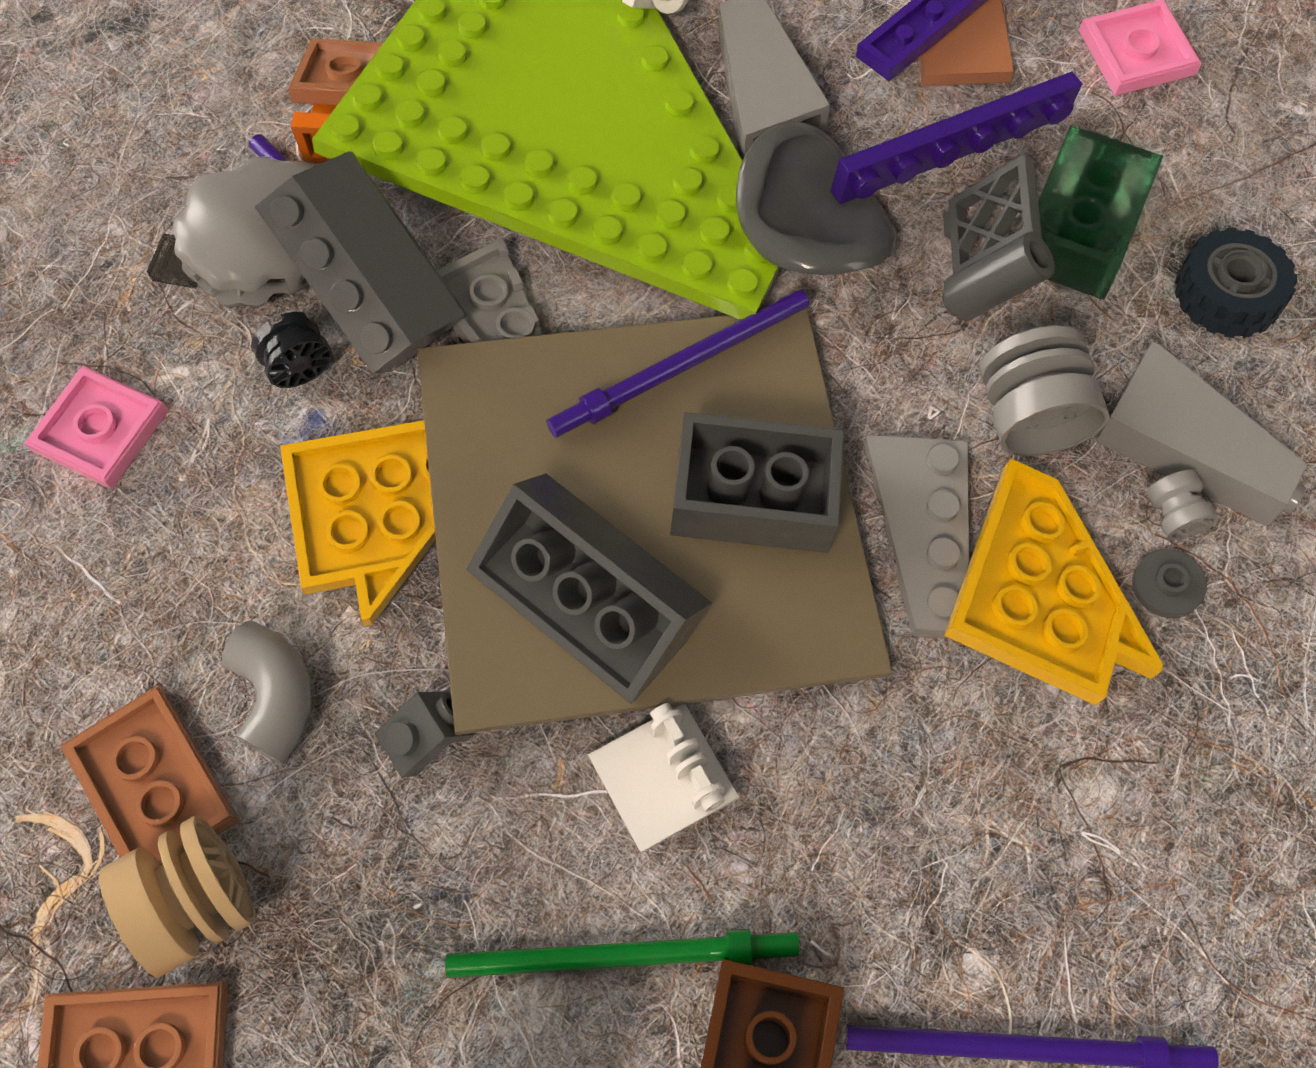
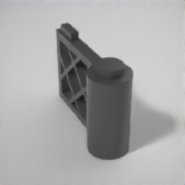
[942,153,1055,321]

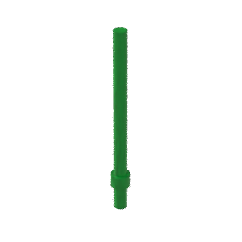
[445,929,799,978]

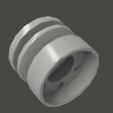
[979,325,1110,456]

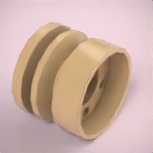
[99,816,256,978]

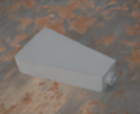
[719,0,830,161]
[1096,341,1308,527]

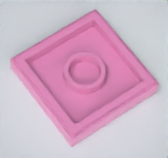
[1079,0,1202,96]
[24,365,169,489]

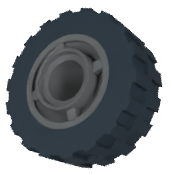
[1175,228,1298,338]

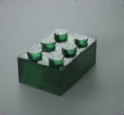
[1038,125,1163,300]

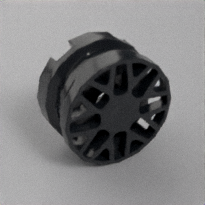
[251,312,332,388]

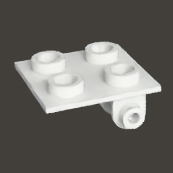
[588,703,739,853]

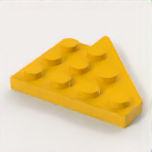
[280,420,436,626]
[944,458,1163,705]

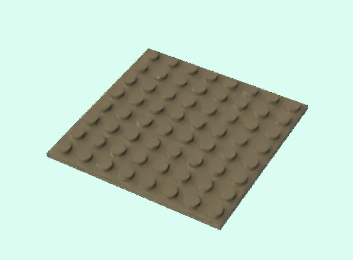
[417,308,892,735]

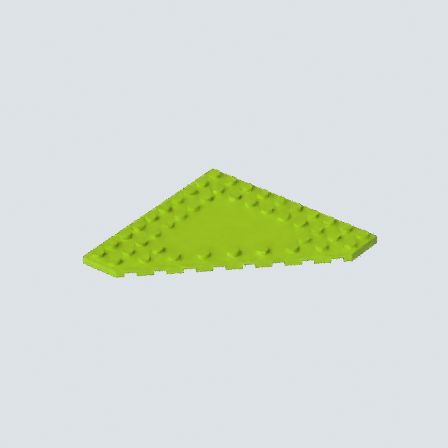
[312,0,780,320]

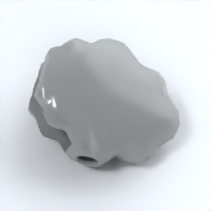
[173,156,316,308]

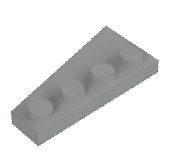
[436,237,543,343]
[863,435,969,638]

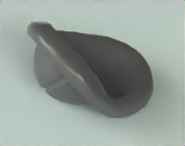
[736,122,897,275]

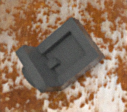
[375,691,475,778]

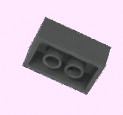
[670,412,844,553]

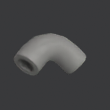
[222,620,311,765]

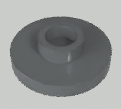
[1132,549,1207,618]

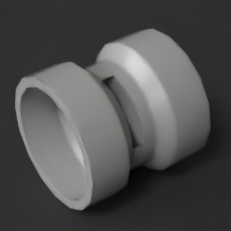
[1146,470,1219,541]

